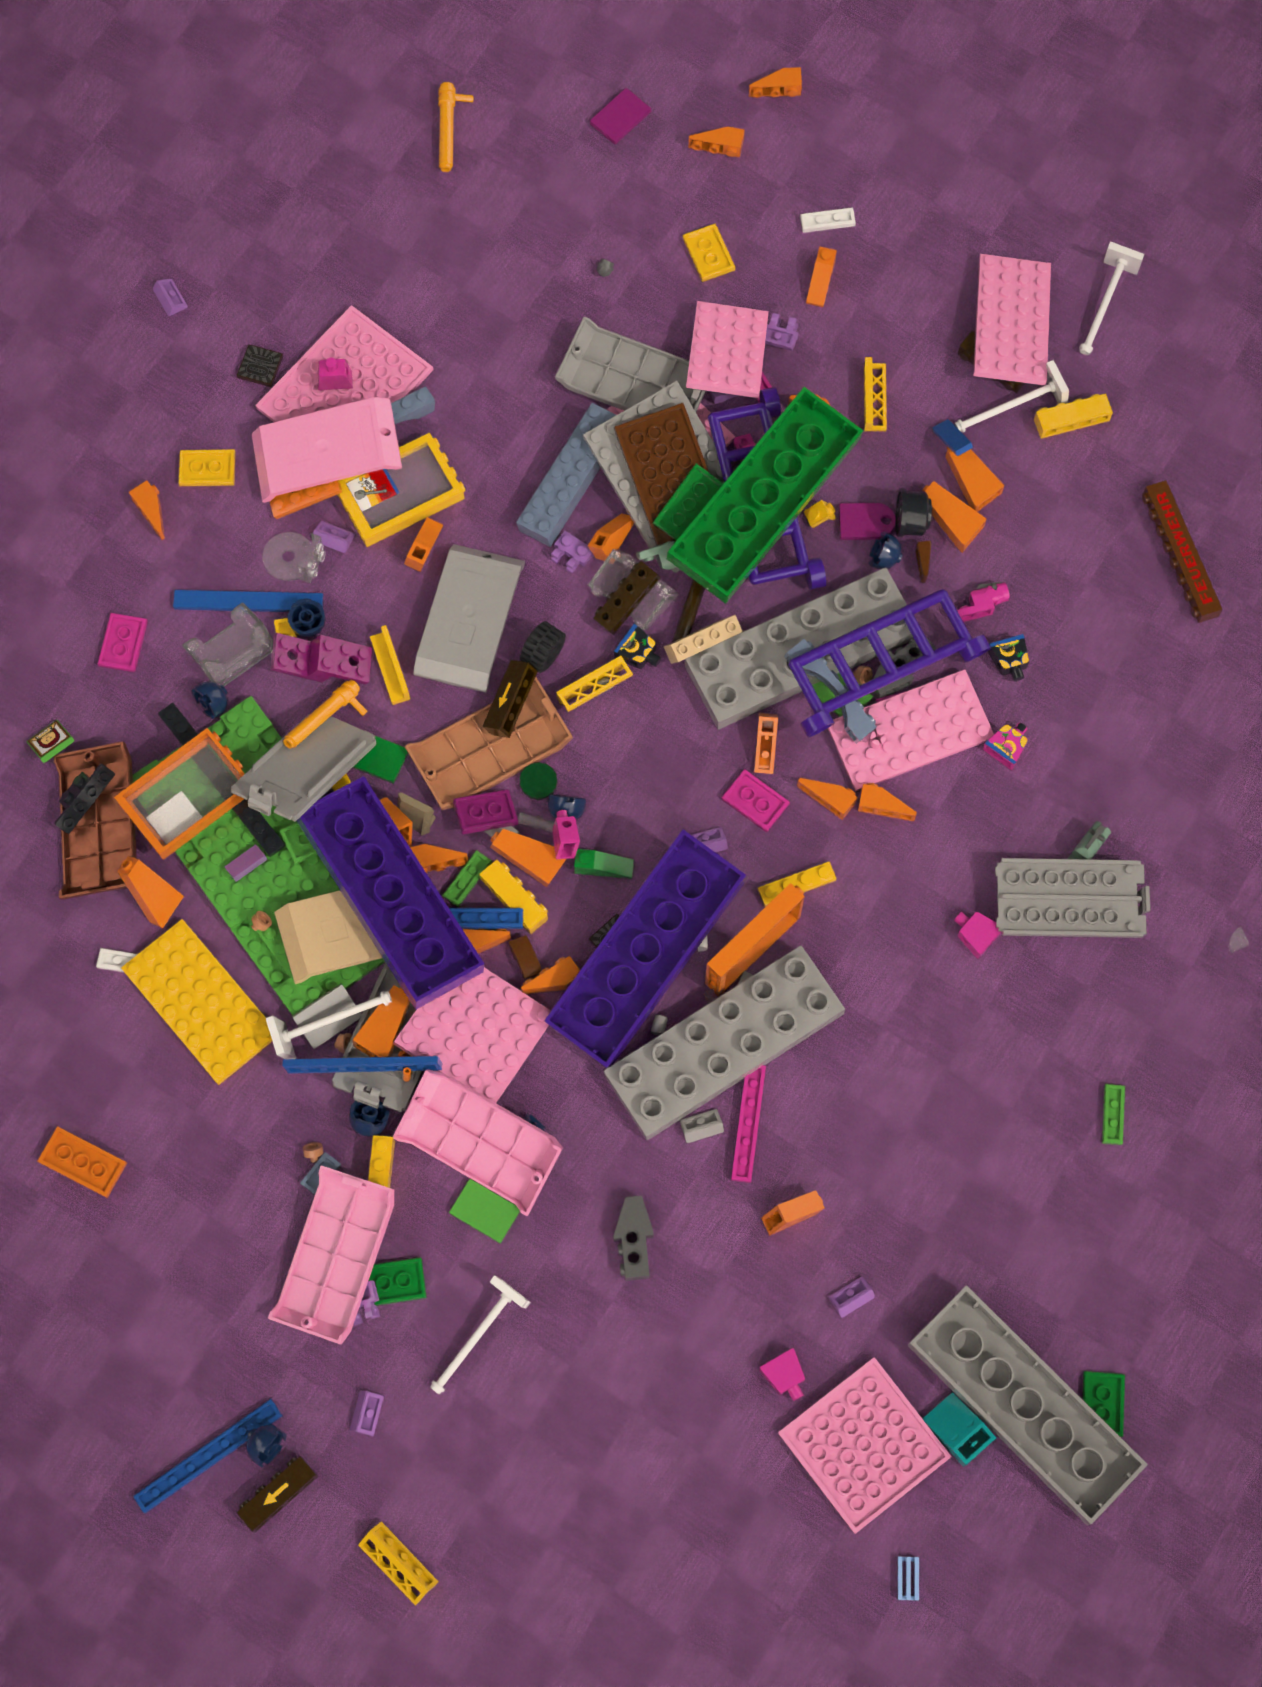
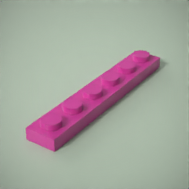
[731,1065,766,1183]

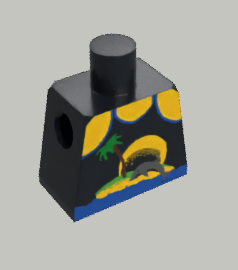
[614,624,661,669]
[988,634,1029,682]

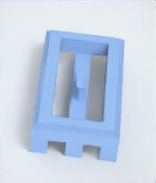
[897,1556,919,1601]

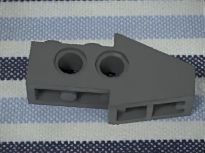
[872,637,937,699]
[613,1196,654,1281]

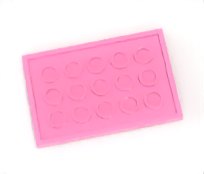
[686,301,769,398]

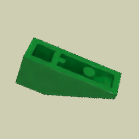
[574,849,634,879]

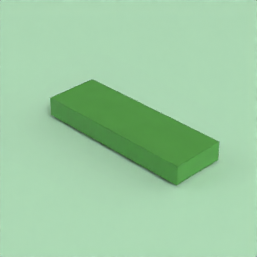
[442,850,492,908]
[1102,1084,1125,1145]

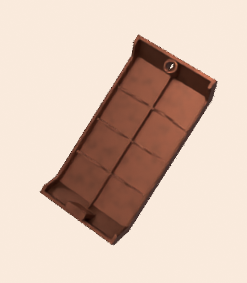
[53,741,137,900]

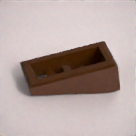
[915,541,932,583]

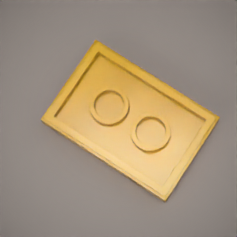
[682,223,735,282]
[179,449,236,486]

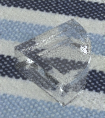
[1229,927,1249,953]

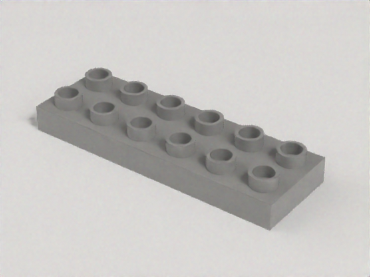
[685,568,913,730]
[604,945,845,1141]
[908,1285,1148,1526]

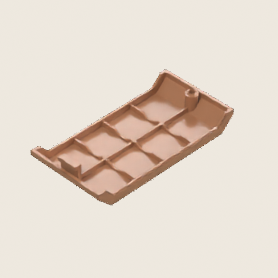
[405,677,573,810]

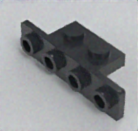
[54,764,115,834]

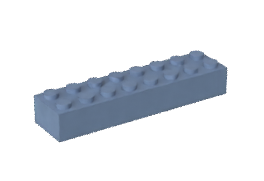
[516,403,616,547]

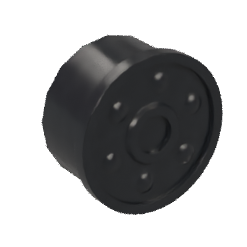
[895,488,932,537]

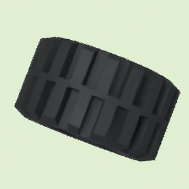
[520,621,566,673]

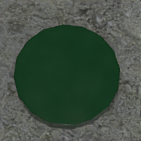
[519,762,558,800]

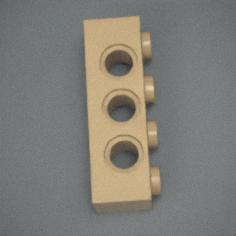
[664,615,743,664]

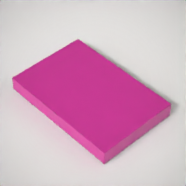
[97,613,148,672]
[721,769,790,833]

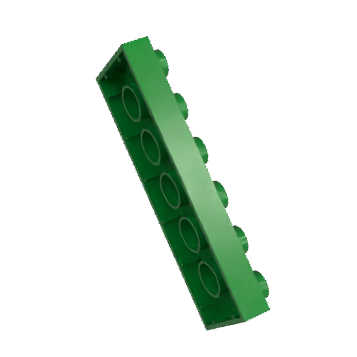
[666,387,864,604]

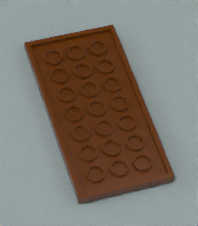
[614,403,709,545]

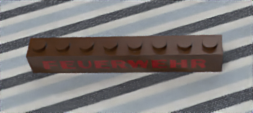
[1142,480,1223,623]

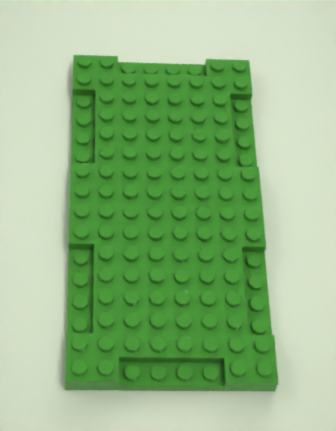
[133,696,385,1016]

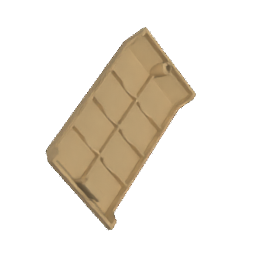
[274,891,383,984]

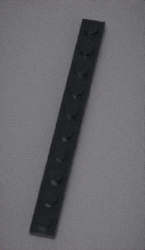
[157,702,285,857]

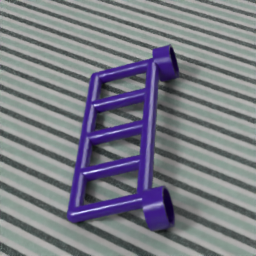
[708,387,826,590]
[788,589,991,737]

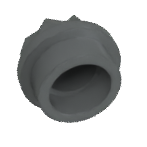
[597,258,614,277]

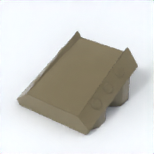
[397,792,436,836]

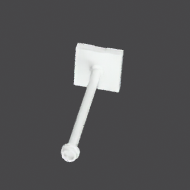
[1079,241,1144,355]
[955,360,1069,433]
[266,991,392,1059]
[430,1275,531,1394]

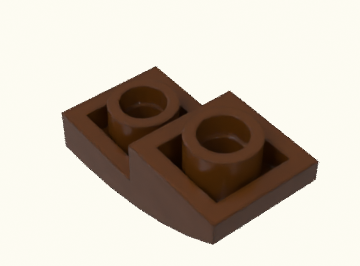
[508,935,542,979]

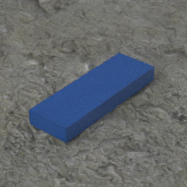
[933,419,973,456]

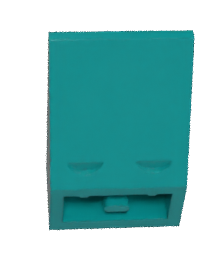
[923,1392,996,1467]

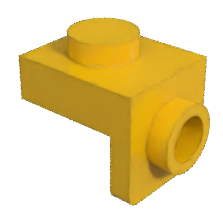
[804,500,836,528]
[274,618,297,638]

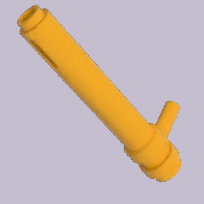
[438,82,473,172]
[283,680,368,749]

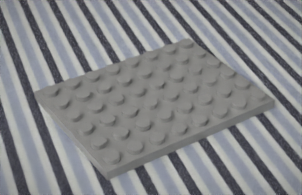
[582,381,724,562]

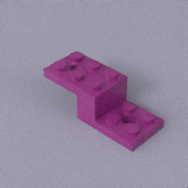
[271,633,372,685]

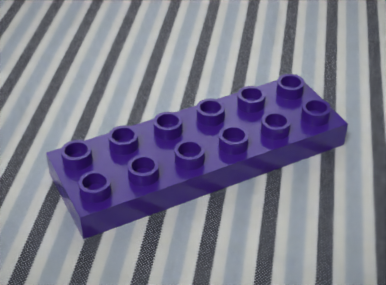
[297,776,485,1010]
[544,829,749,1068]

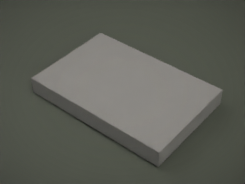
[292,984,362,1049]

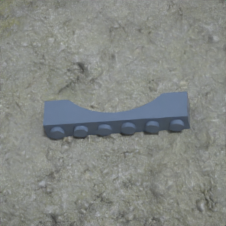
[391,386,435,424]
[784,639,877,744]

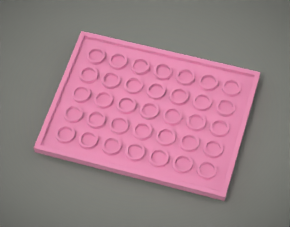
[255,305,433,422]

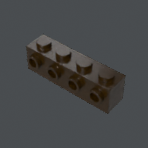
[593,561,661,635]

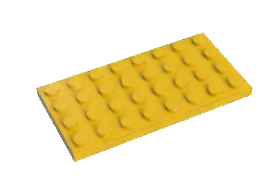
[121,919,273,1085]

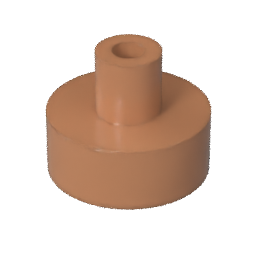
[853,666,873,685]
[251,911,272,931]
[334,1033,352,1054]
[303,1142,324,1163]

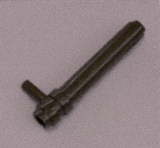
[672,580,705,642]

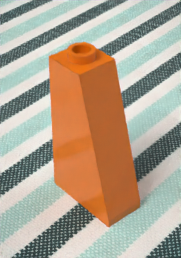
[945,447,1005,512]
[922,481,987,553]
[490,829,566,887]
[117,856,184,928]
[353,985,411,1057]

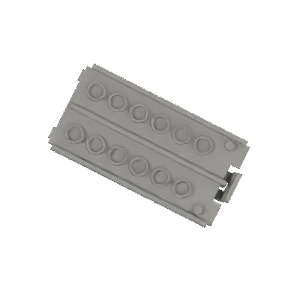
[231,714,376,822]
[995,858,1150,938]
[332,962,423,1112]

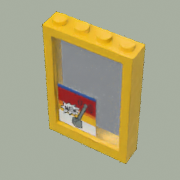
[337,433,466,547]

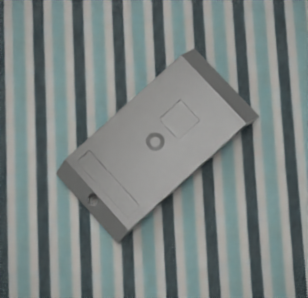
[555,317,706,412]
[413,544,525,693]

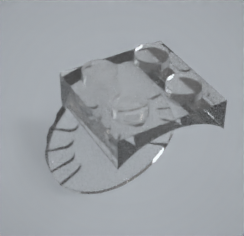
[263,532,326,583]

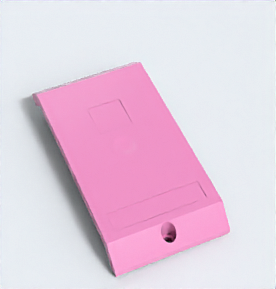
[252,397,402,503]
[393,1069,563,1216]
[268,1166,394,1344]

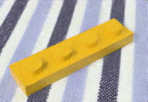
[758,862,837,907]

